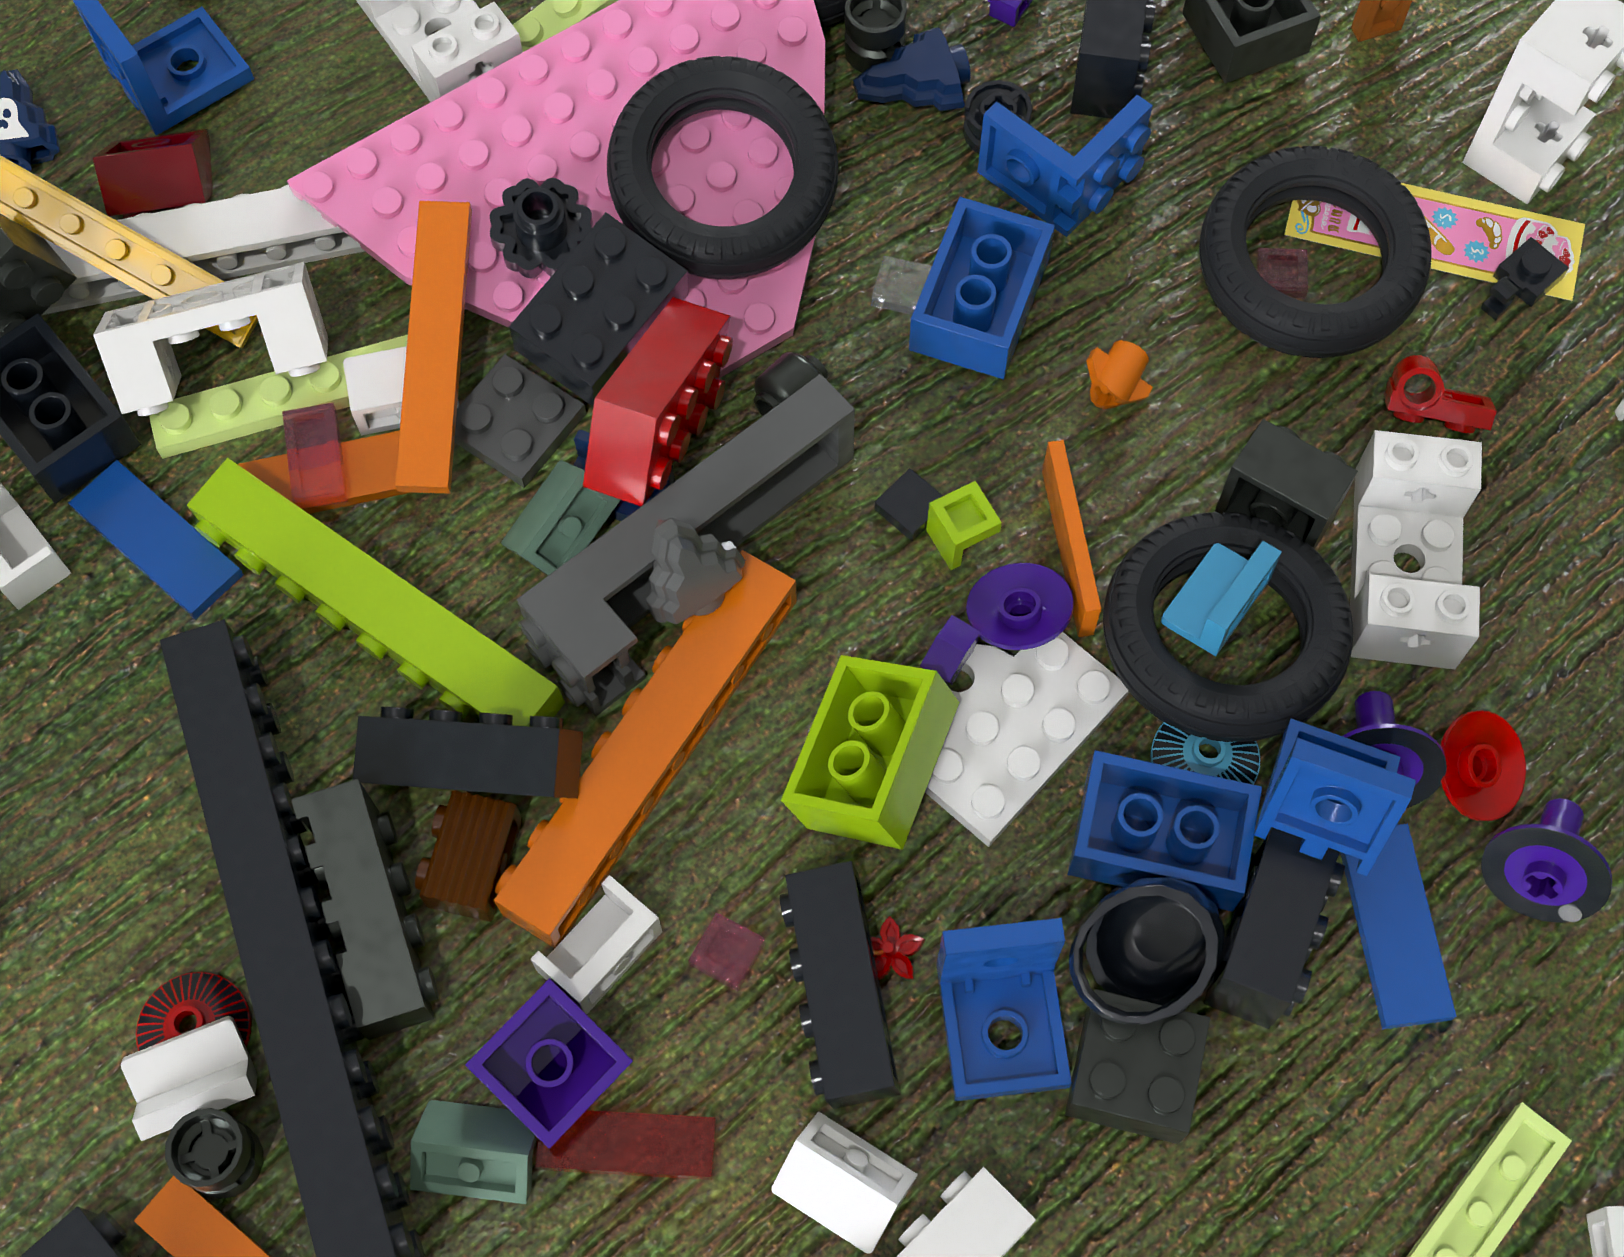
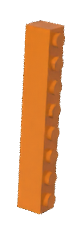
[494,550,797,949]

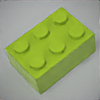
[781,655,959,850]

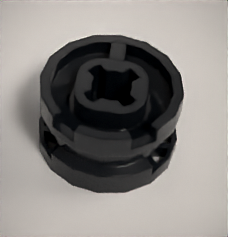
[963,80,1033,154]

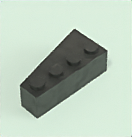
[291,779,439,1040]

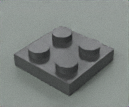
[454,354,586,488]

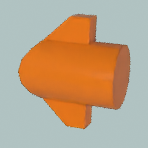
[1086,340,1153,409]

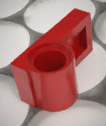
[1384,355,1497,433]

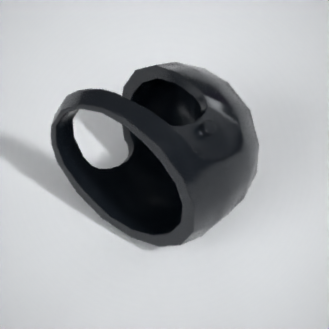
[1069,877,1225,1024]

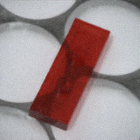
[535,1110,717,1180]

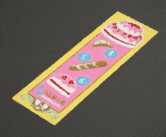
[1284,183,1585,301]

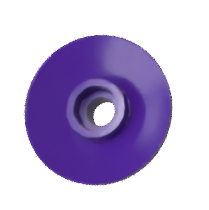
[966,563,1074,650]

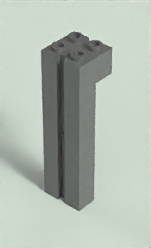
[517,374,855,717]

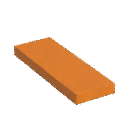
[238,430,411,514]
[1042,440,1101,637]

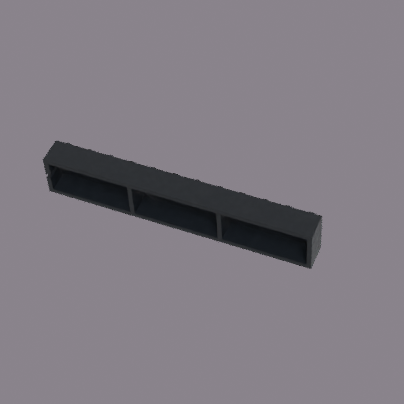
[160,619,425,1257]

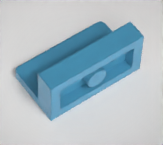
[1161,541,1282,656]

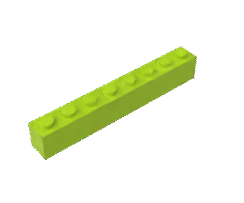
[187,458,565,727]

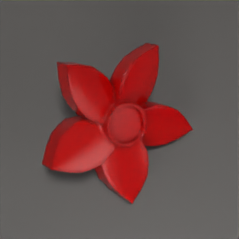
[871,916,925,981]

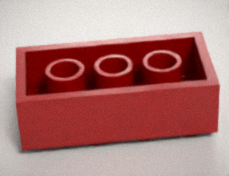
[583,297,733,507]

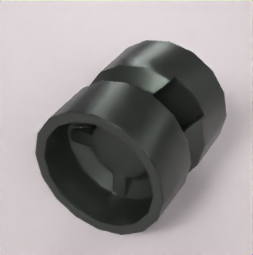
[844,0,907,73]
[165,1108,263,1199]

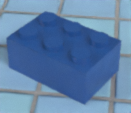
[909,197,1055,380]
[1067,750,1262,912]

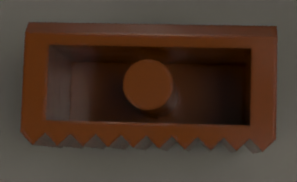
[415,790,522,922]

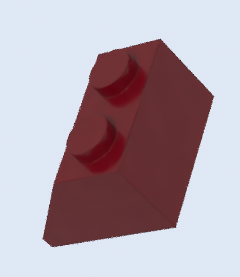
[92,129,213,219]

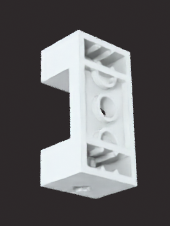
[356,0,523,102]
[1462,0,1624,204]
[93,262,328,416]
[1350,430,1482,670]

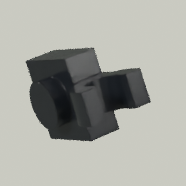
[1481,237,1569,321]

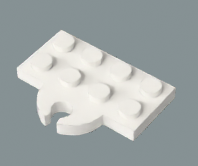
[925,632,1129,847]

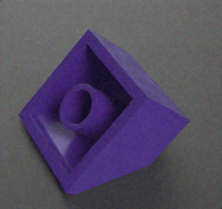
[465,978,633,1149]

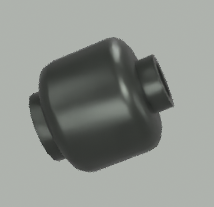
[754,352,828,416]

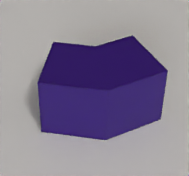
[920,615,981,685]

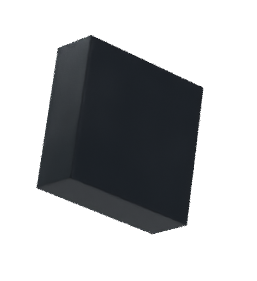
[874,468,943,541]

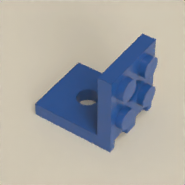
[73,0,254,135]
[977,95,1153,237]
[1254,719,1416,876]
[936,918,1072,1101]

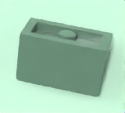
[501,460,620,576]
[410,1100,538,1204]

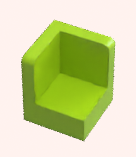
[926,481,1002,570]

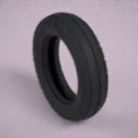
[607,56,838,279]
[1199,146,1432,358]
[1103,512,1353,742]

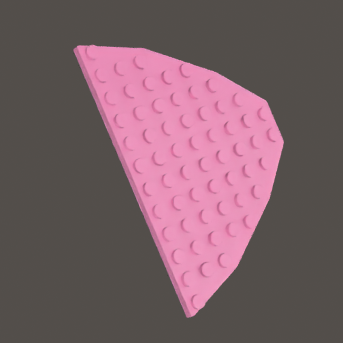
[287,0,825,378]

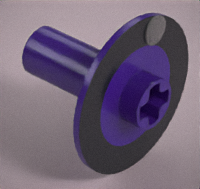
[1342,691,1447,808]
[1481,798,1612,923]

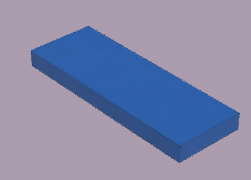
[68,460,244,620]
[1340,823,1457,1030]

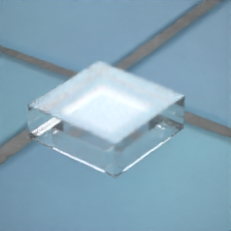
[871,256,932,315]

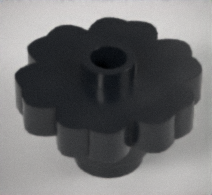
[490,178,593,279]

